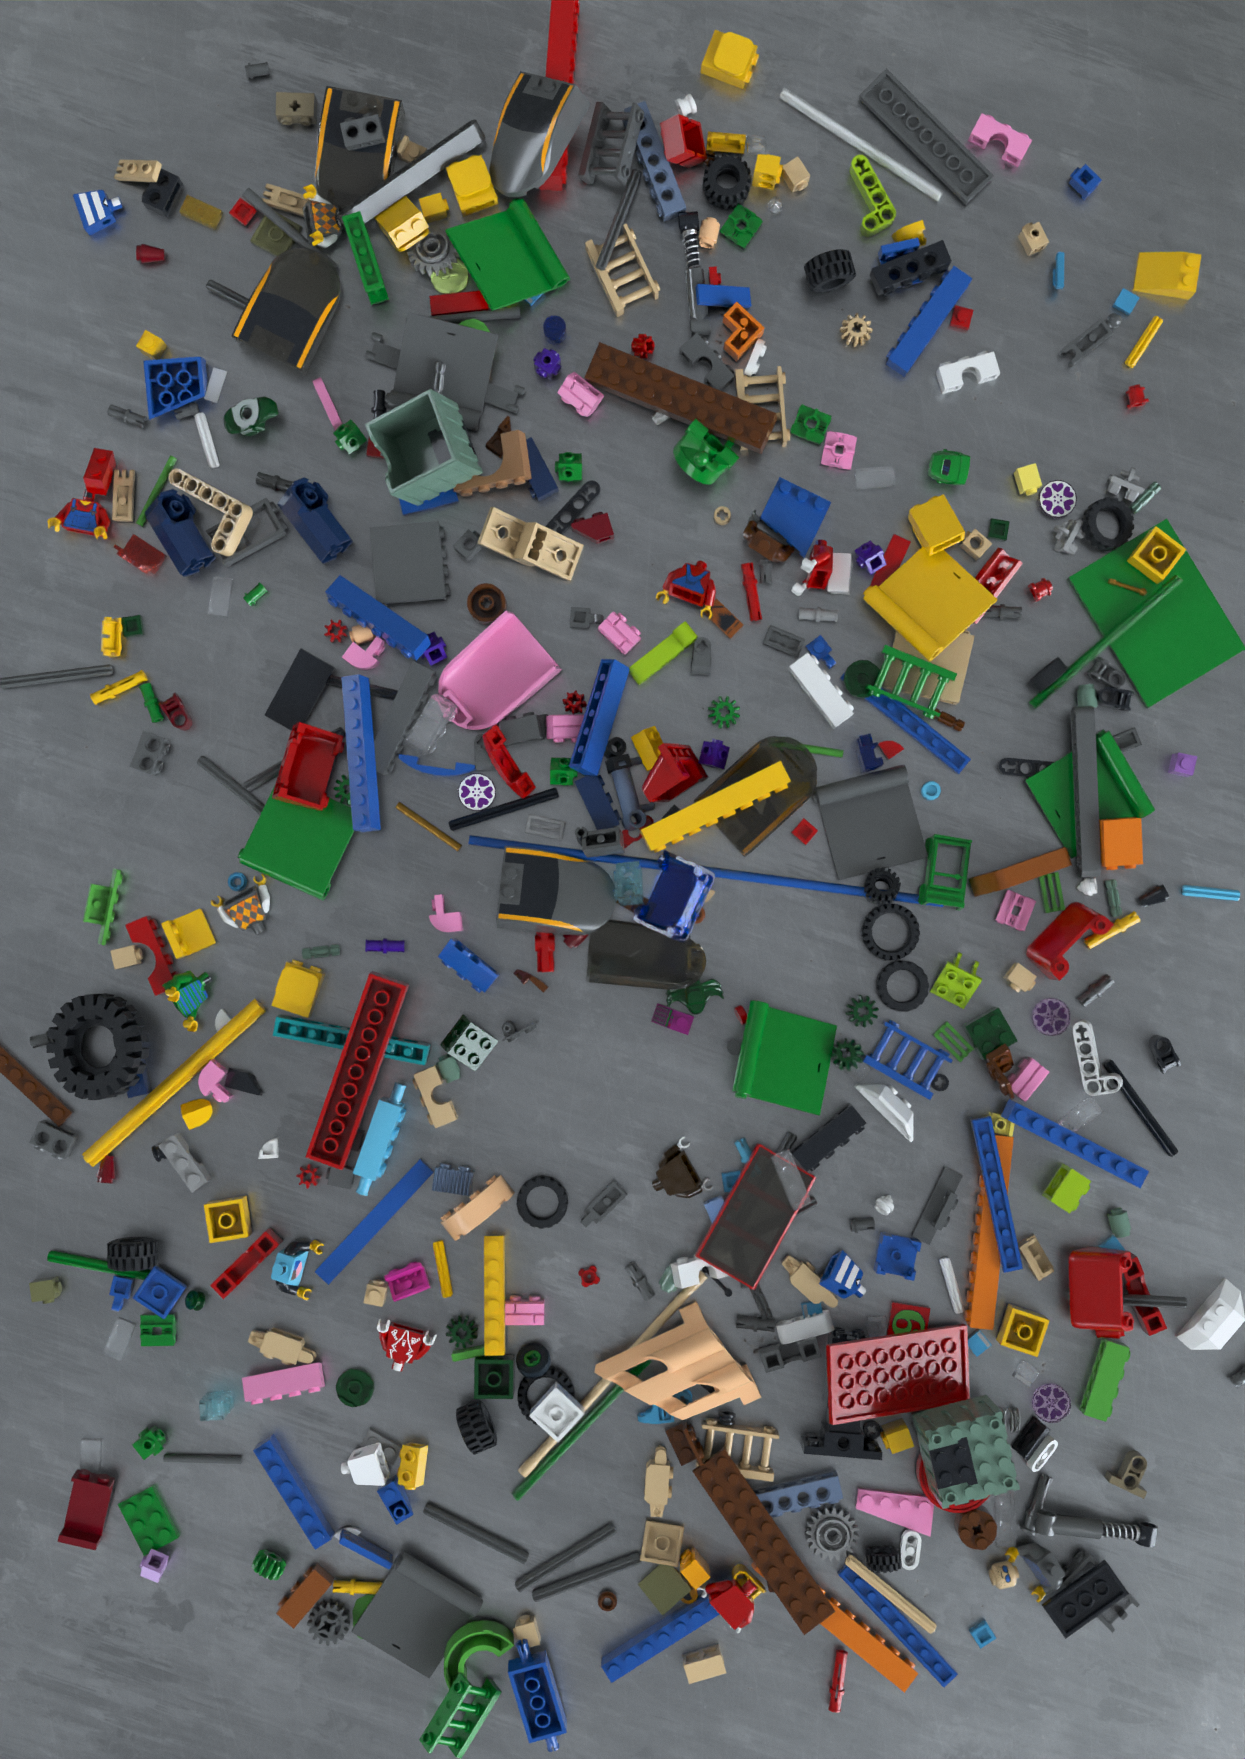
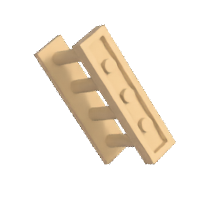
[585,223,660,317]
[734,366,790,450]
[696,1418,779,1482]

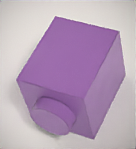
[1168,752,1197,777]

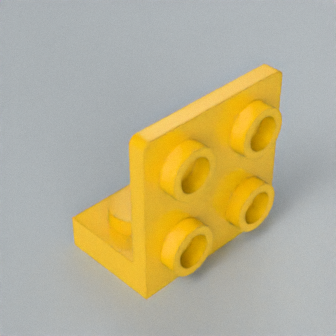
[161,909,216,959]

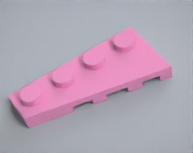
[855,1487,934,1537]

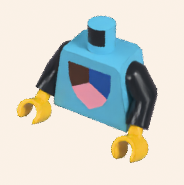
[271,1240,324,1300]

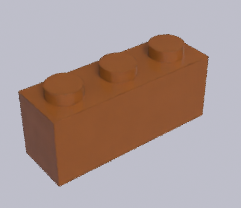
[276,1563,334,1629]

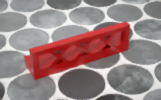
[973,547,1023,624]

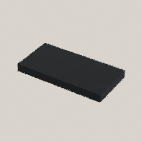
[265,648,335,730]
[1042,1560,1129,1639]

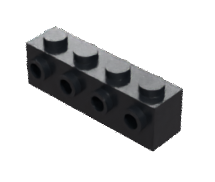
[791,1103,866,1172]

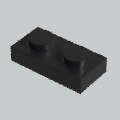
[1012,1416,1051,1461]

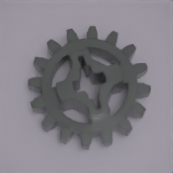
[307,1600,350,1646]

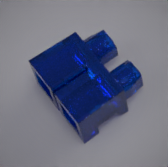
[855,733,884,773]

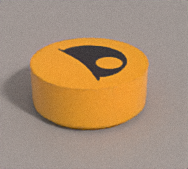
[681,1582,698,1604]

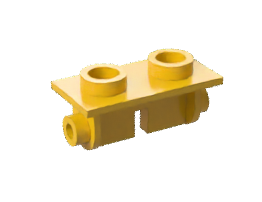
[706,131,746,154]
[101,617,123,657]

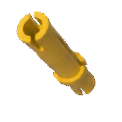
[90,670,148,705]
[1083,911,1141,950]
[333,1579,382,1595]

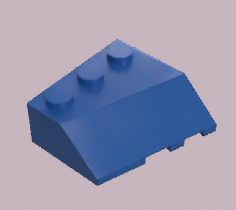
[143,356,208,420]
[760,477,831,558]
[438,938,500,993]

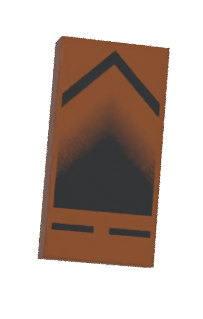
[703,598,743,639]

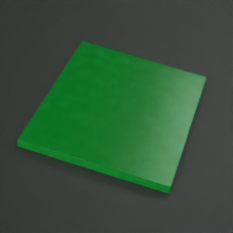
[1068,519,1245,708]

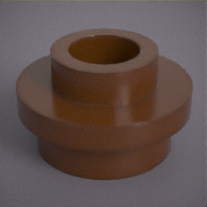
[598,1591,617,1611]

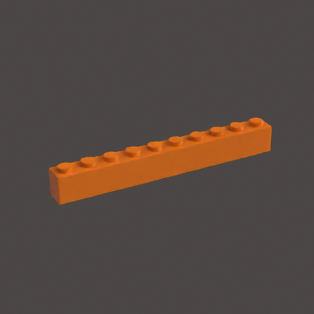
[964,1133,1014,1330]
[751,1562,919,1693]

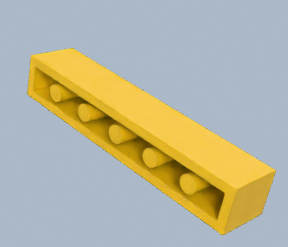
[484,1236,505,1356]

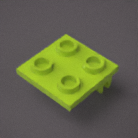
[930,952,982,1009]

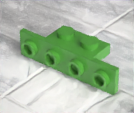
[83,868,122,945]

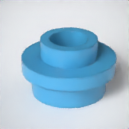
[228,872,247,891]

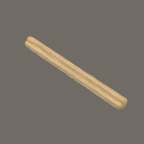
[844,1554,937,1634]

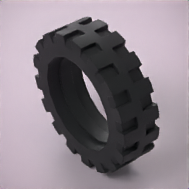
[1082,497,1134,551]
[876,960,929,1012]
[516,1175,568,1229]

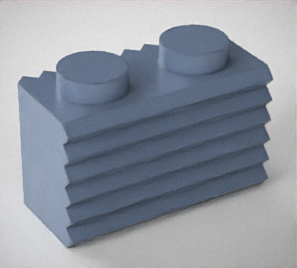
[432,1163,475,1196]

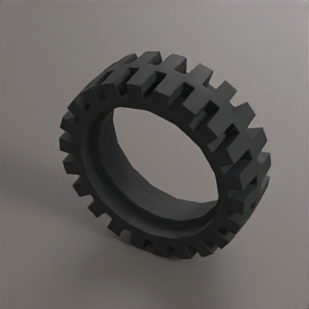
[862,903,920,960]
[517,1366,575,1425]

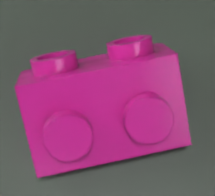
[384,1262,431,1302]

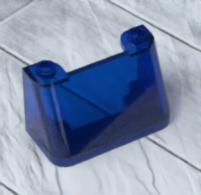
[633,850,715,943]

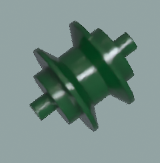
[185,1290,205,1311]

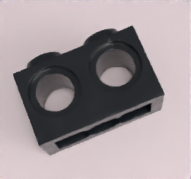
[142,169,183,218]

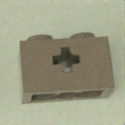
[275,92,317,126]

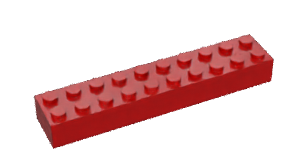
[539,0,580,191]
[305,971,409,1170]

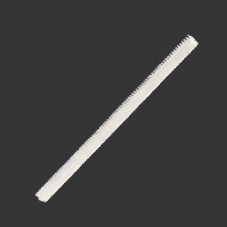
[779,88,944,202]

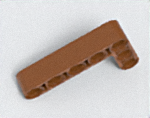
[969,847,1072,897]

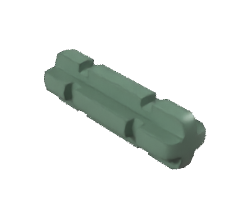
[1129,482,1161,514]
[1105,879,1122,917]
[302,944,340,959]

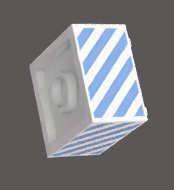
[529,1381,585,1442]

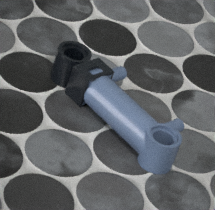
[604,737,655,831]

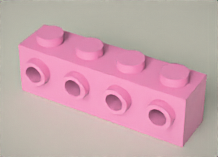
[242,1362,325,1405]

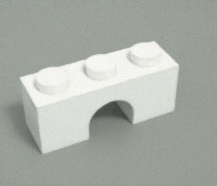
[936,351,1000,394]
[670,1248,734,1289]

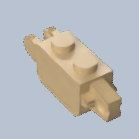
[781,1254,838,1308]
[248,1327,317,1365]
[644,1445,673,1517]

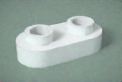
[744,338,767,377]
[1026,1436,1058,1472]
[900,1529,922,1570]

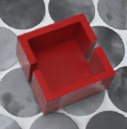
[660,114,707,168]

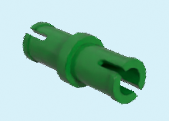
[139,683,164,723]

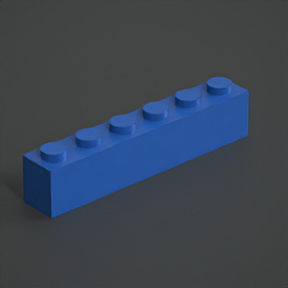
[886,266,973,377]
[325,575,431,661]
[569,659,629,776]
[253,1434,335,1550]

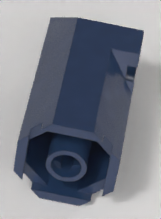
[277,477,353,564]
[145,489,216,577]

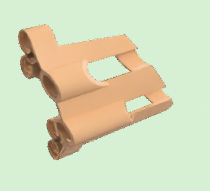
[594,1301,761,1420]

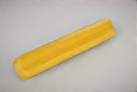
[1125,316,1163,368]
[433,1240,453,1298]

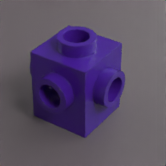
[533,348,562,380]
[854,540,887,575]
[421,631,447,666]
[698,739,730,770]

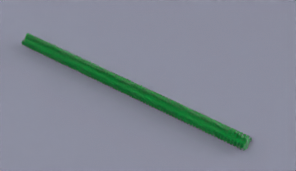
[1029,574,1183,709]
[511,1359,652,1501]

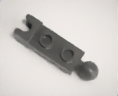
[1059,313,1122,367]

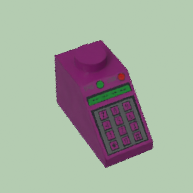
[651,1003,694,1035]

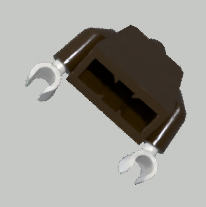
[652,1137,713,1198]

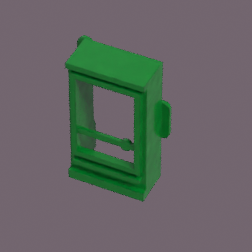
[918,834,972,911]

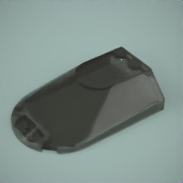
[586,920,706,990]

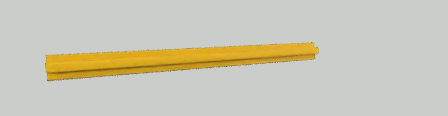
[82,999,266,1167]

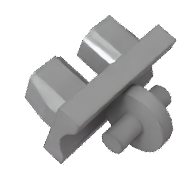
[1107,467,1145,502]
[1053,519,1085,554]

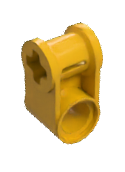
[732,1564,766,1600]

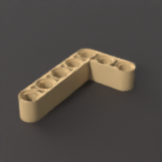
[169,469,253,557]

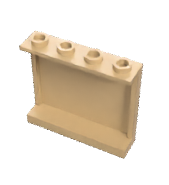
[882,630,975,705]

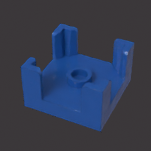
[873,1231,922,1281]

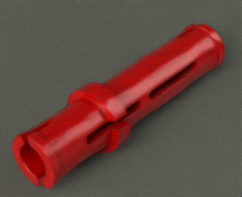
[741,562,762,622]
[828,1649,848,1713]

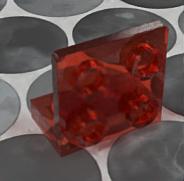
[113,534,167,575]

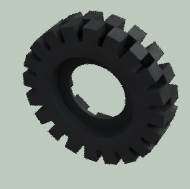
[46,993,149,1100]

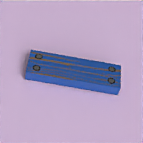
[339,1529,393,1569]

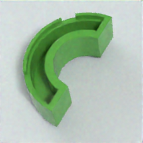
[444,1620,514,1690]

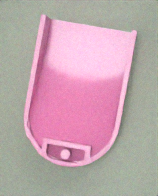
[438,611,562,730]

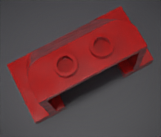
[642,743,709,802]

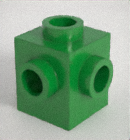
[333,419,367,454]
[555,452,582,482]
[550,757,578,785]
[132,1426,167,1460]

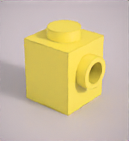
[1014,463,1042,496]

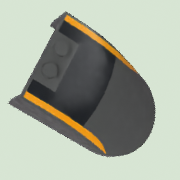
[489,71,591,197]
[496,846,616,936]

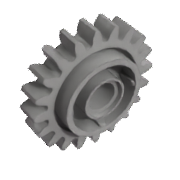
[407,225,459,276]
[805,1505,859,1562]

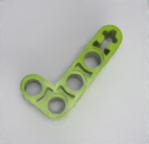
[849,155,896,237]
[629,621,698,685]

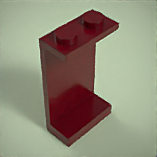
[58,1469,115,1551]

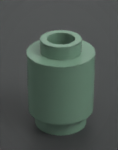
[1077,684,1098,708]
[436,1054,461,1083]
[1108,1208,1131,1238]
[659,1264,678,1293]

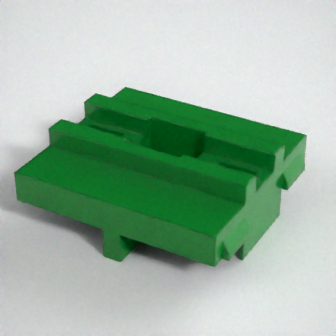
[719,204,763,249]
[790,404,832,445]
[140,1314,176,1346]

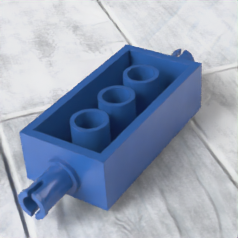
[508,1639,567,1752]

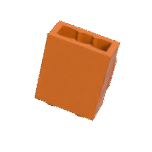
[1099,817,1143,870]

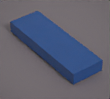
[695,284,751,308]
[399,489,459,516]

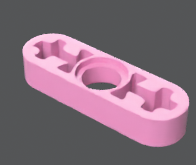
[312,377,343,431]

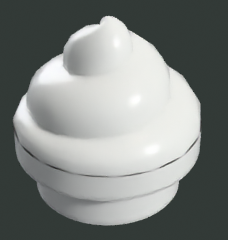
[1077,877,1098,896]
[875,1195,894,1215]

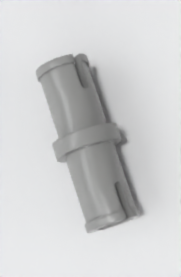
[799,607,838,622]

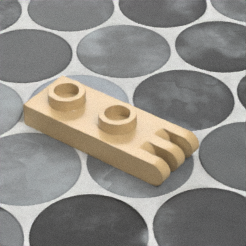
[114,159,162,182]
[262,183,309,217]
[112,469,135,522]

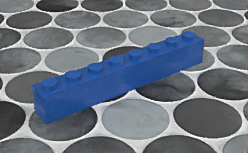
[341,674,381,832]
[1001,1099,1149,1189]
[601,1575,733,1683]

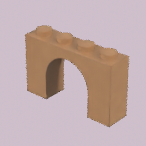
[453,430,532,496]

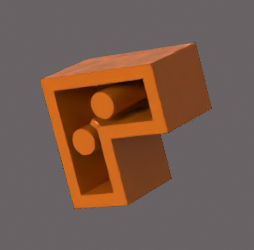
[722,302,765,362]

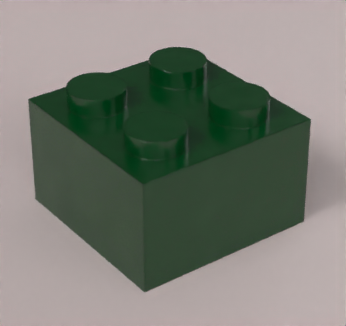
[961,1007,1018,1060]
[474,1355,515,1399]

